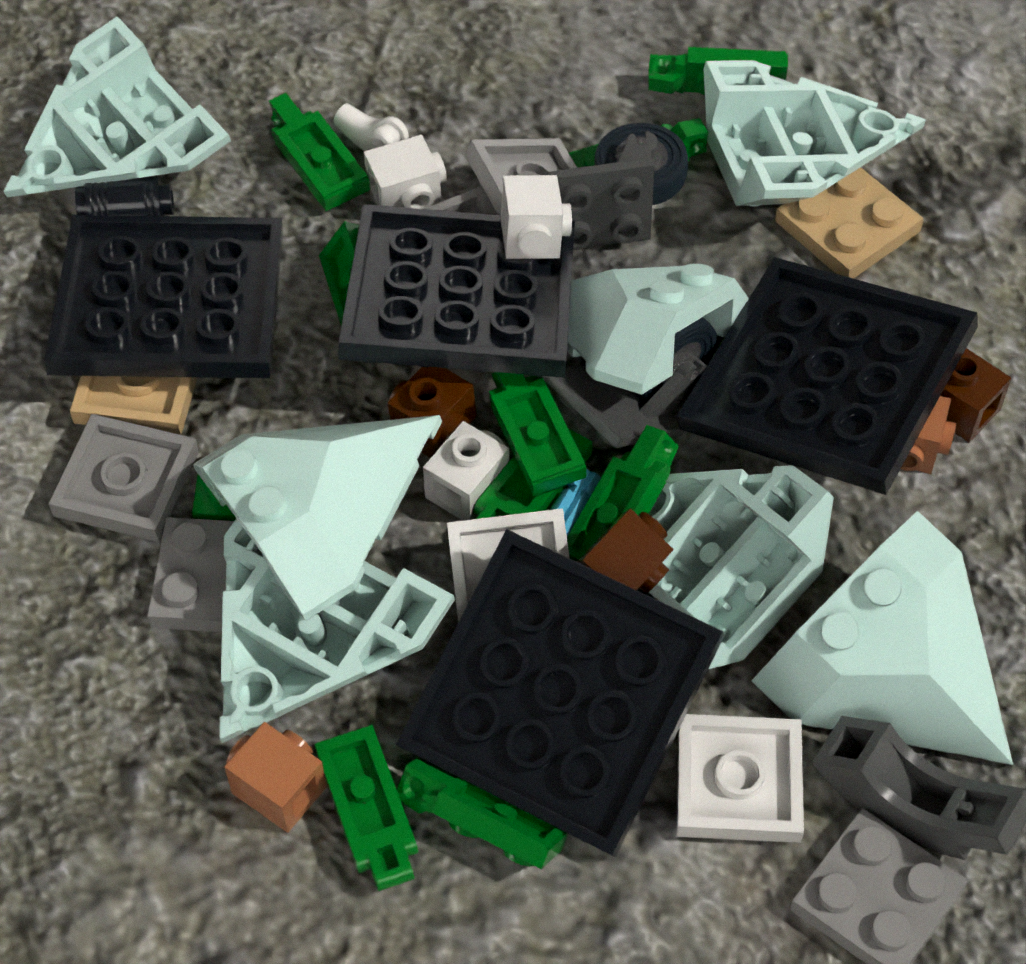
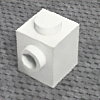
[364,134,447,209]
[501,175,572,259]
[423,421,509,521]

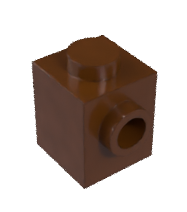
[941,348,1011,443]
[577,508,674,595]

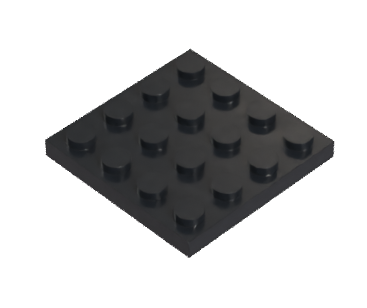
[338,204,575,378]
[44,215,283,379]
[677,257,978,495]
[396,529,725,858]

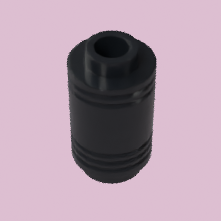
[75,175,175,217]

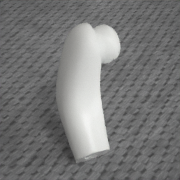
[333,103,409,151]

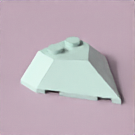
[3,16,231,197]
[704,60,926,206]
[567,264,749,395]
[193,415,442,621]
[637,465,834,669]
[751,511,1013,765]
[220,518,455,743]

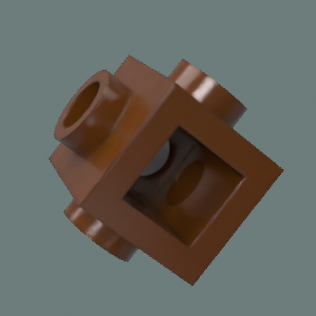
[387,367,477,458]

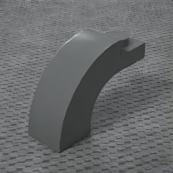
[812,716,1026,860]

